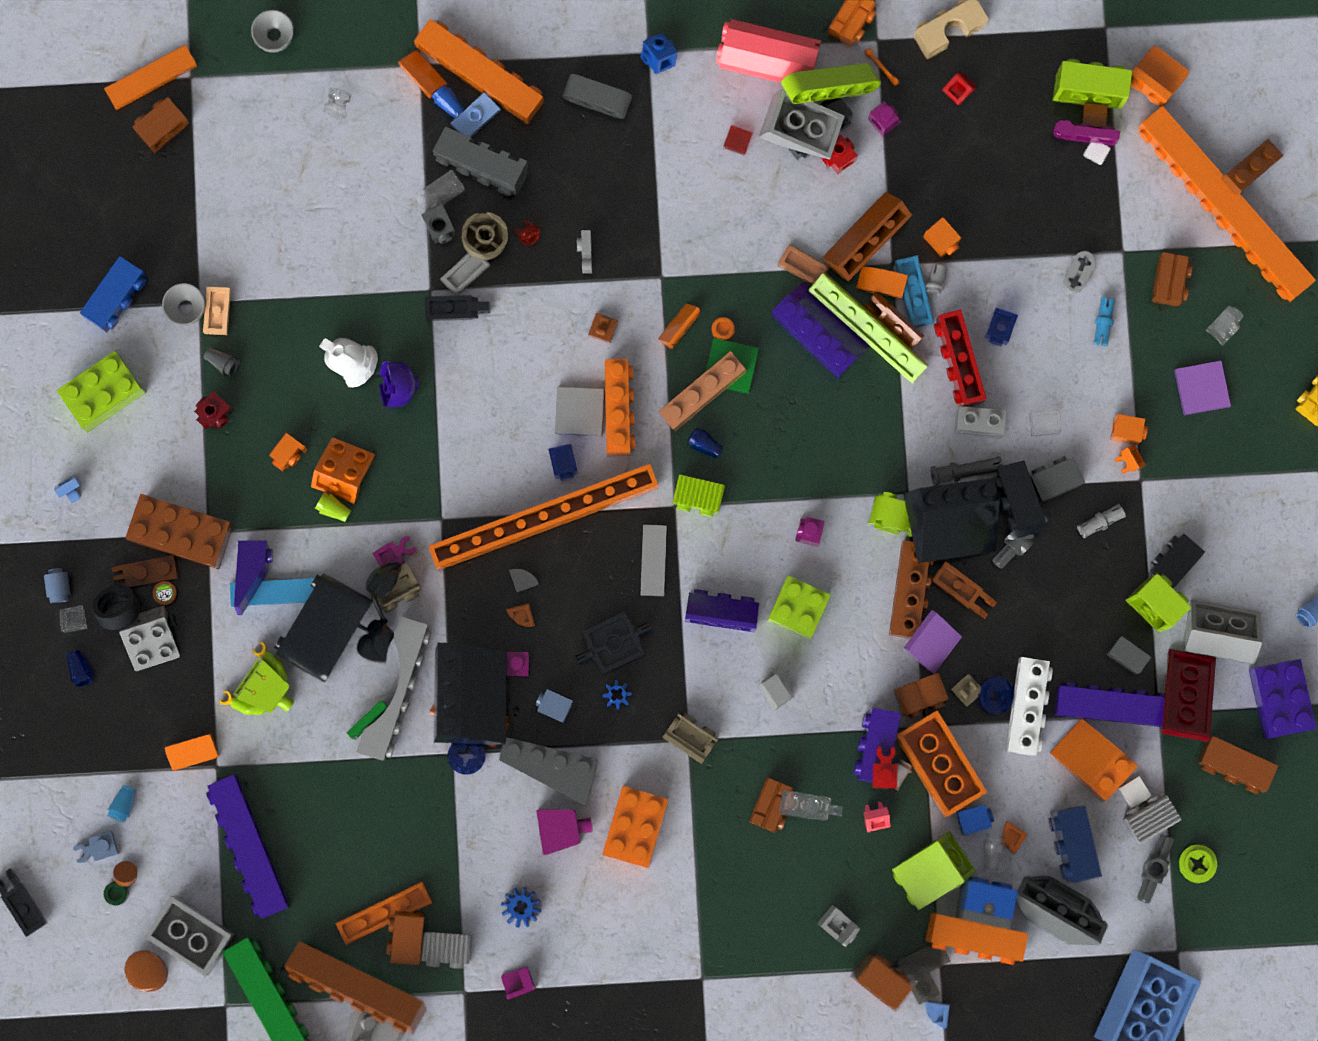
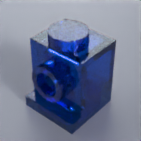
[984,307,1018,346]

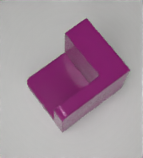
[501,966,536,1000]

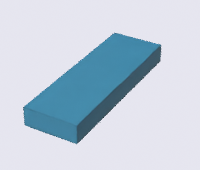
[895,255,934,327]

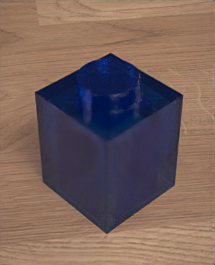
[548,444,578,481]

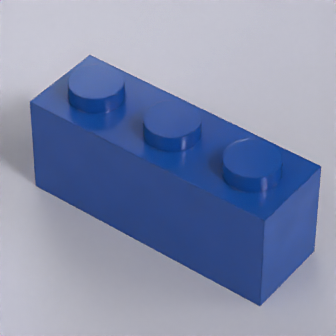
[80,256,147,333]

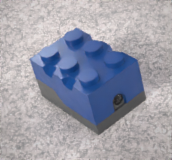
[955,877,1018,929]

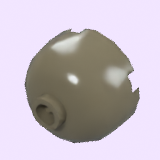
[461,212,508,260]

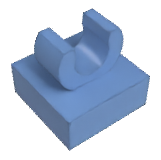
[54,474,80,503]

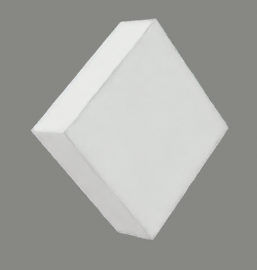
[1118,776,1152,809]

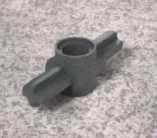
[992,514,1048,569]
[1137,835,1174,904]

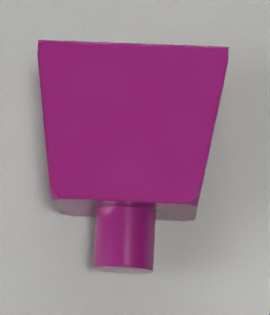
[536,810,593,855]

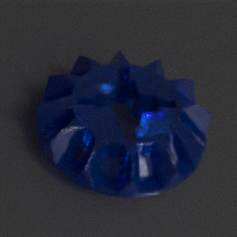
[978,676,1014,714]
[448,743,485,775]

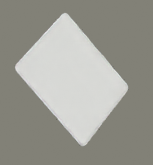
[1084,143,1110,165]

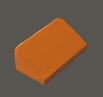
[398,50,447,99]
[658,304,700,349]
[165,734,219,771]

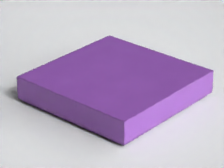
[1174,361,1231,415]
[904,610,962,674]

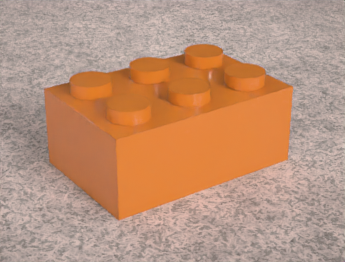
[602,786,668,868]

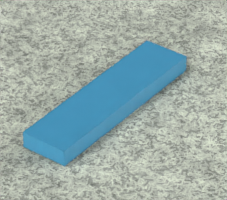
[230,578,314,607]

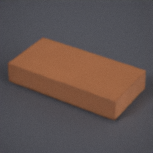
[778,244,829,285]

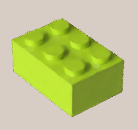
[1053,59,1132,110]
[56,351,146,433]
[1126,573,1192,633]

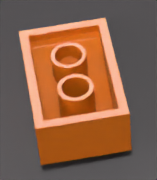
[1049,718,1138,802]

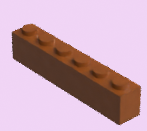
[285,941,427,1034]

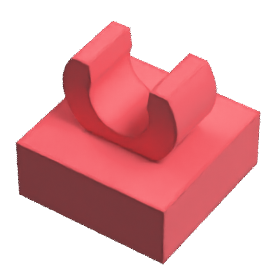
[864,802,890,832]

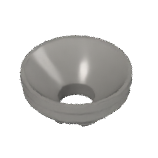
[251,10,294,52]
[162,283,205,326]

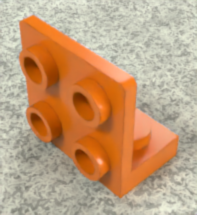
[311,438,375,504]

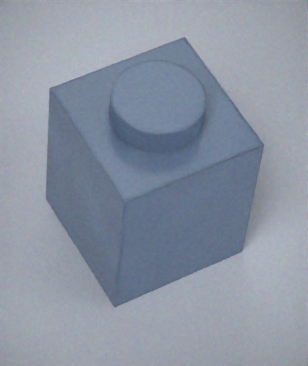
[535,689,574,724]

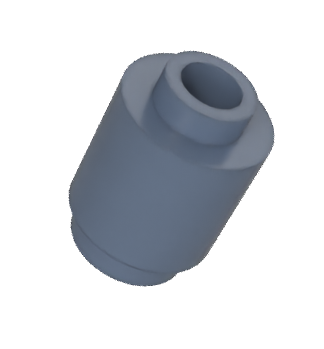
[44,568,71,603]

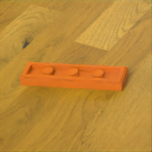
[104,44,197,110]
[336,881,433,945]

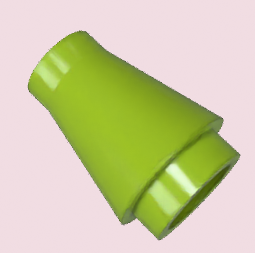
[315,492,352,522]

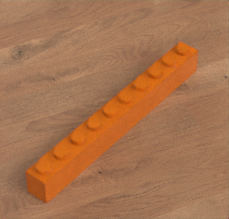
[1138,106,1316,302]
[428,464,658,571]

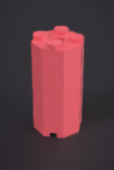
[716,19,821,83]

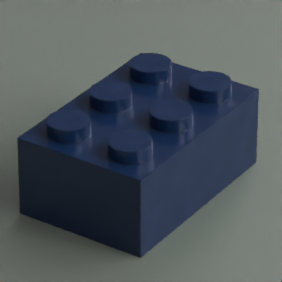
[1048,805,1102,883]

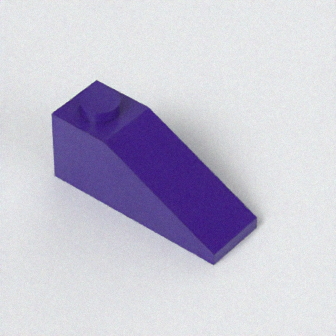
[234,540,273,615]

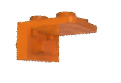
[1131,46,1189,107]

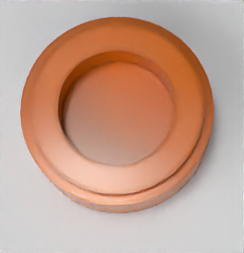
[711,317,735,341]

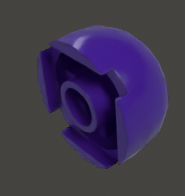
[379,361,419,408]

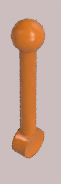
[864,48,900,86]

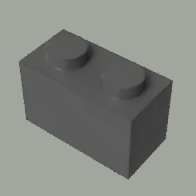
[1030,456,1085,504]

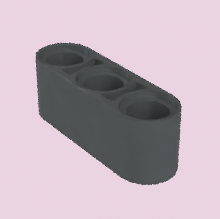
[562,74,633,119]

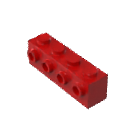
[934,309,987,407]

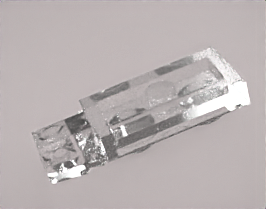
[779,790,843,821]

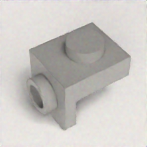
[817,905,860,947]

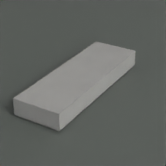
[641,525,667,597]

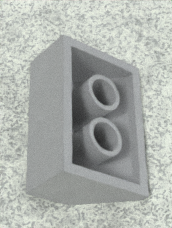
[1184,600,1262,664]

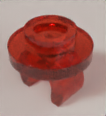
[514,220,540,245]

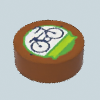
[153,581,178,605]

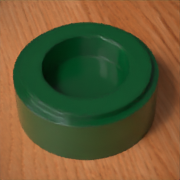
[103,882,129,906]

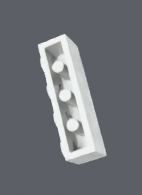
[1005,657,1053,756]

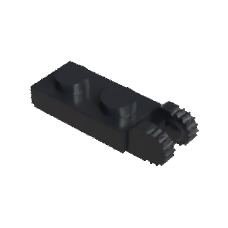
[0,868,48,937]

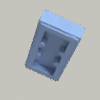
[451,93,500,137]

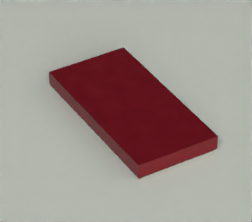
[1161,649,1216,742]

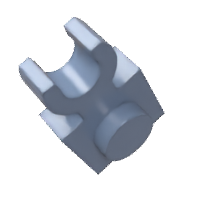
[73,831,119,863]

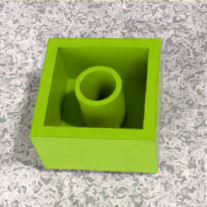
[767,576,831,640]

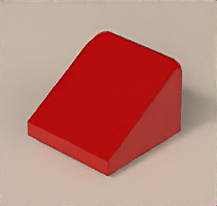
[942,71,977,106]

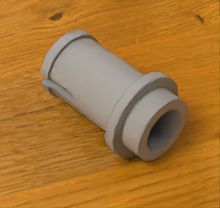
[925,264,947,295]
[895,759,913,791]

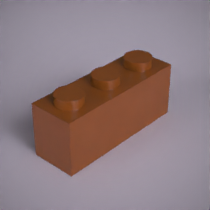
[1197,736,1278,795]

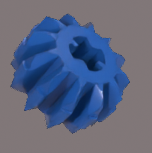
[501,887,541,928]

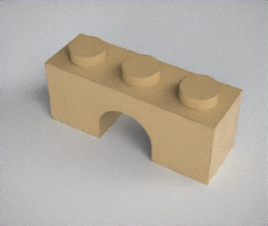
[913,0,989,59]

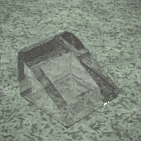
[59,605,87,633]

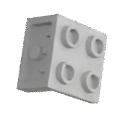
[119,605,180,671]
[344,1010,403,1041]

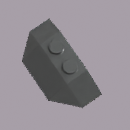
[1016,876,1108,945]

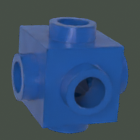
[641,32,677,75]

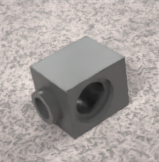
[421,205,456,244]

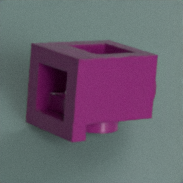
[868,101,901,137]
[795,516,825,547]

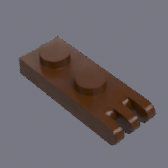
[112,555,179,588]

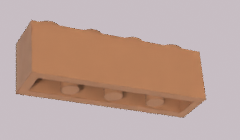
[658,351,747,432]

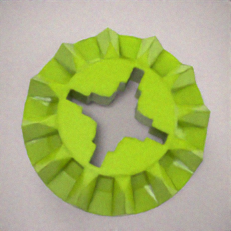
[1178,845,1217,883]

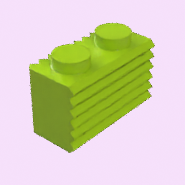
[673,475,725,517]

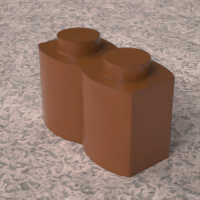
[893,673,949,719]

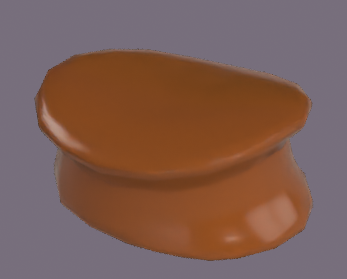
[124,950,168,992]

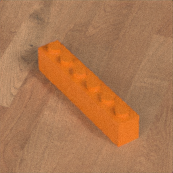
[414,19,544,124]

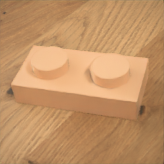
[203,287,231,335]

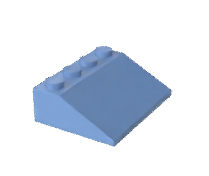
[1094,949,1201,1041]

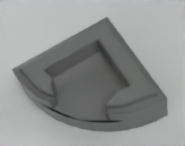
[509,569,539,593]

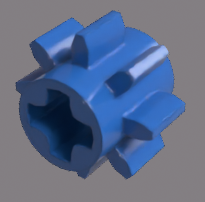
[602,680,632,710]

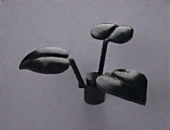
[357,562,401,663]

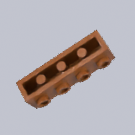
[822,192,912,281]
[889,541,934,639]

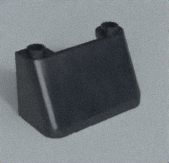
[274,573,373,683]

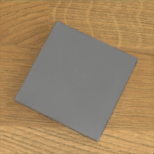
[555,387,604,436]

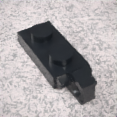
[425,295,490,321]

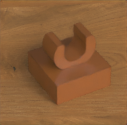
[588,313,618,343]

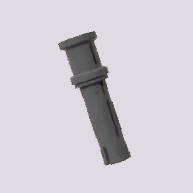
[930,456,1003,486]

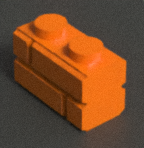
[828,0,877,47]

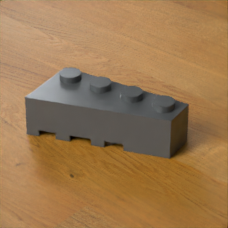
[433,127,529,196]

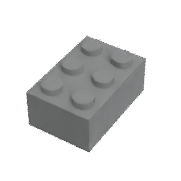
[145,896,235,976]

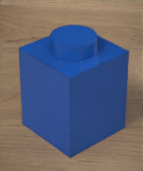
[955,804,994,835]

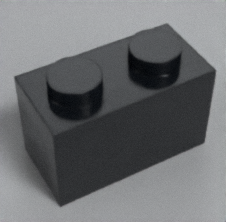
[1149,534,1205,588]

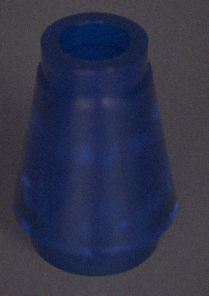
[687,427,723,459]
[66,650,94,687]

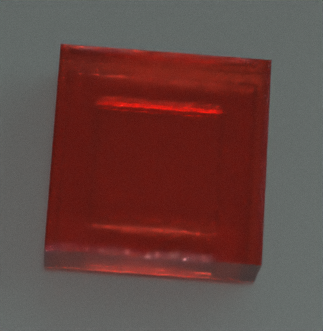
[723,125,753,156]

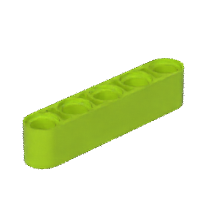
[781,63,881,104]

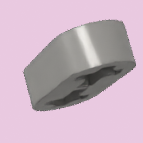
[1063,251,1095,294]

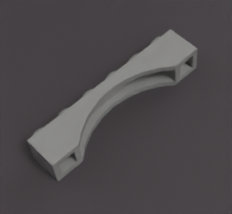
[356,616,432,762]

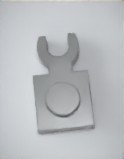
[577,230,592,273]

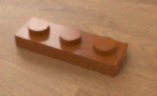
[1222,139,1284,196]

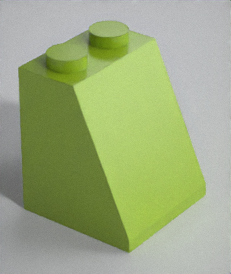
[892,831,976,910]

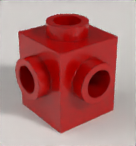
[821,134,858,175]

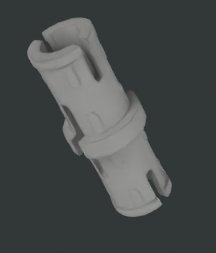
[1077,504,1126,539]

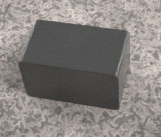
[1107,636,1151,675]

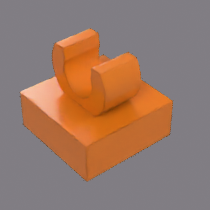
[1115,445,1146,473]

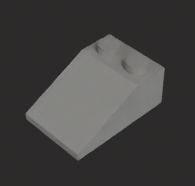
[759,89,845,159]

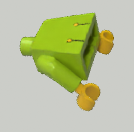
[219,642,294,715]

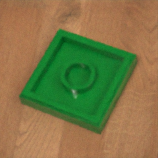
[706,338,759,394]

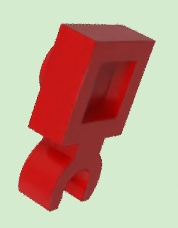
[872,747,898,789]

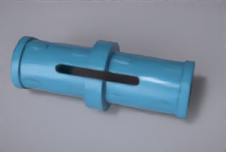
[1093,297,1116,346]

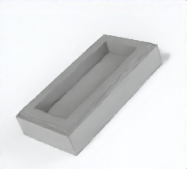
[440,253,490,296]

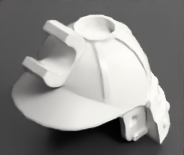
[319,338,378,387]

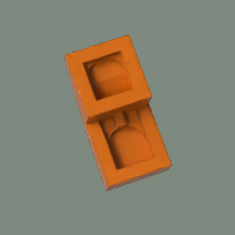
[856,266,908,299]

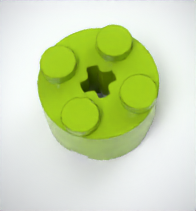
[867,492,912,537]

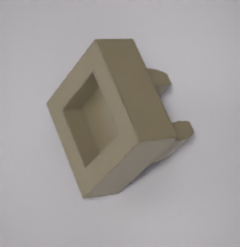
[950,674,984,707]

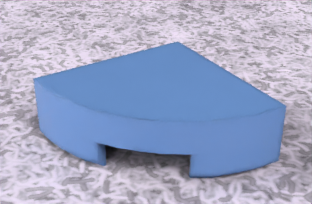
[925,1001,950,1029]

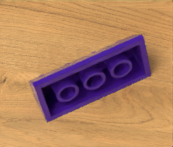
[771,282,870,379]

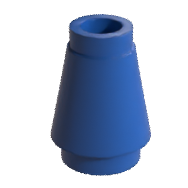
[432,84,465,119]

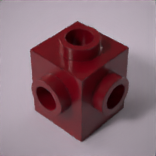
[194,391,234,431]

